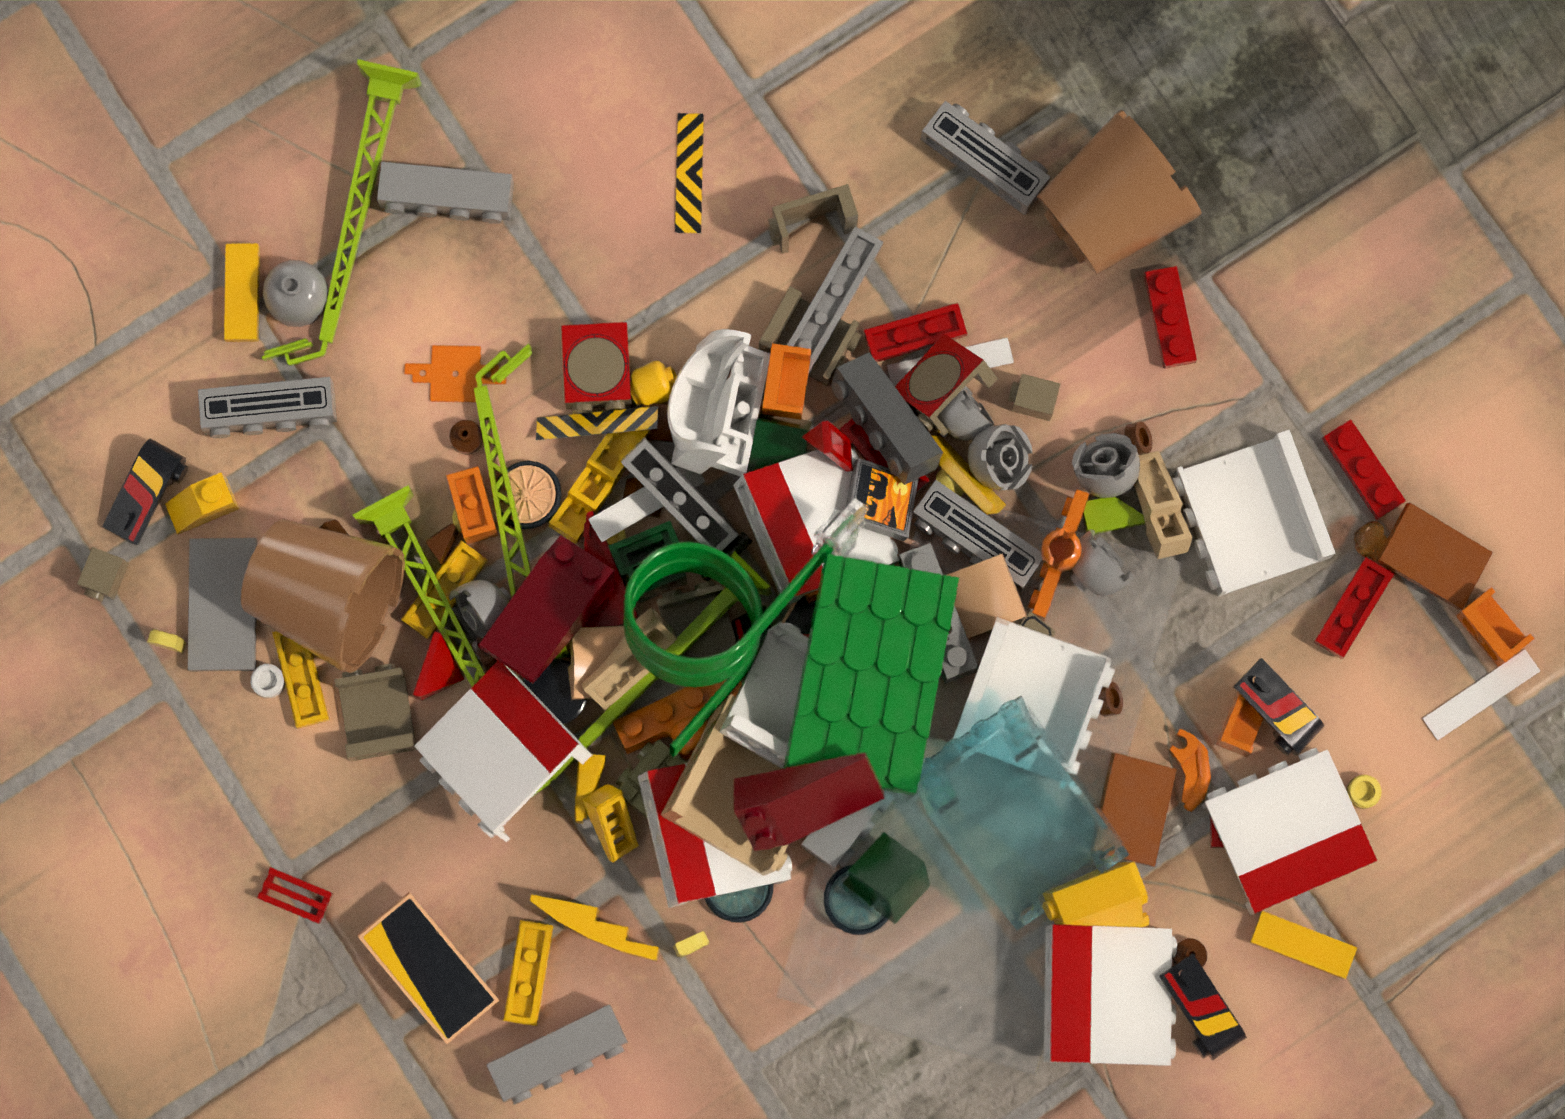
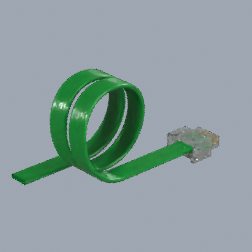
[624,498,868,757]

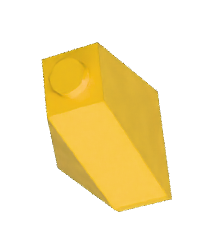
[1042,862,1149,927]

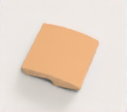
[947,553,1027,638]
[568,626,625,700]

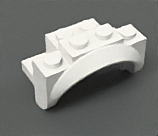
[667,329,770,477]

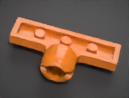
[1028,489,1089,622]
[613,679,742,759]

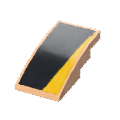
[357,892,499,1044]

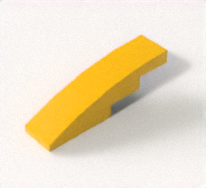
[549,429,650,544]
[530,894,659,962]

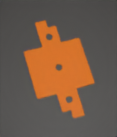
[404,345,507,402]

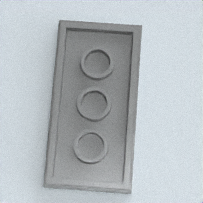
[188,538,257,672]

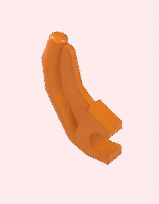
[1169,729,1211,812]

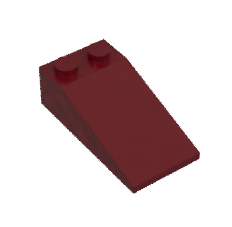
[479,535,615,684]
[734,752,885,851]

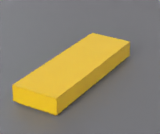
[224,243,260,342]
[932,435,1006,514]
[401,540,488,640]
[272,631,330,729]
[1249,911,1357,979]
[503,920,554,1026]

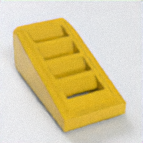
[574,754,606,824]
[583,784,639,863]

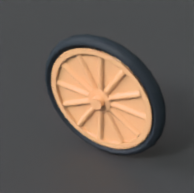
[493,461,562,529]

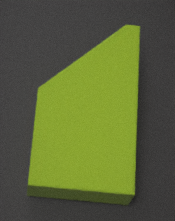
[1083,497,1145,535]

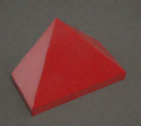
[802,421,853,472]
[413,632,464,701]

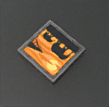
[843,458,919,541]

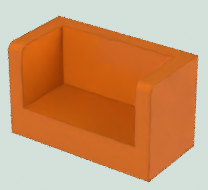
[762,343,811,420]
[446,466,499,544]
[1456,587,1535,667]
[1216,692,1263,757]

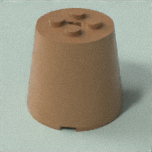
[1036,110,1202,274]
[241,519,405,673]

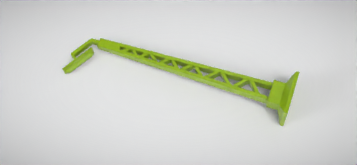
[262,59,422,366]
[474,344,571,659]
[353,485,485,687]
[531,551,772,798]

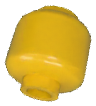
[630,361,677,405]

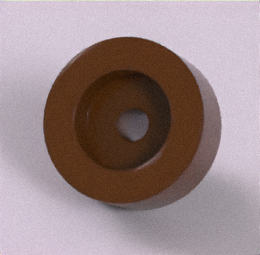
[449,420,483,455]
[1124,421,1153,455]
[1098,682,1123,717]
[1172,938,1207,971]

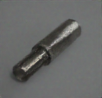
[701,531,753,581]

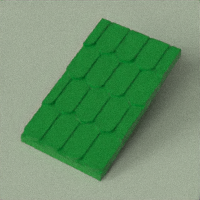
[783,554,959,795]

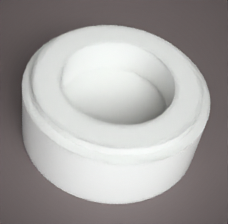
[250,664,285,698]

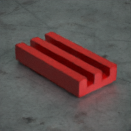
[257,867,333,924]

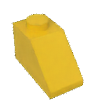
[165,472,239,535]

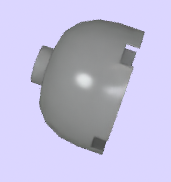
[263,260,329,327]
[937,386,994,441]
[968,424,1033,491]
[1072,433,1140,498]
[1070,529,1134,596]
[449,580,511,640]

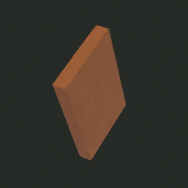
[1376,503,1493,610]
[1089,753,1177,867]

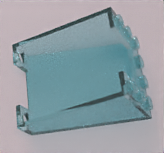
[917,696,1129,931]

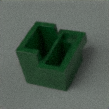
[746,411,813,473]
[609,521,688,603]
[842,832,930,924]

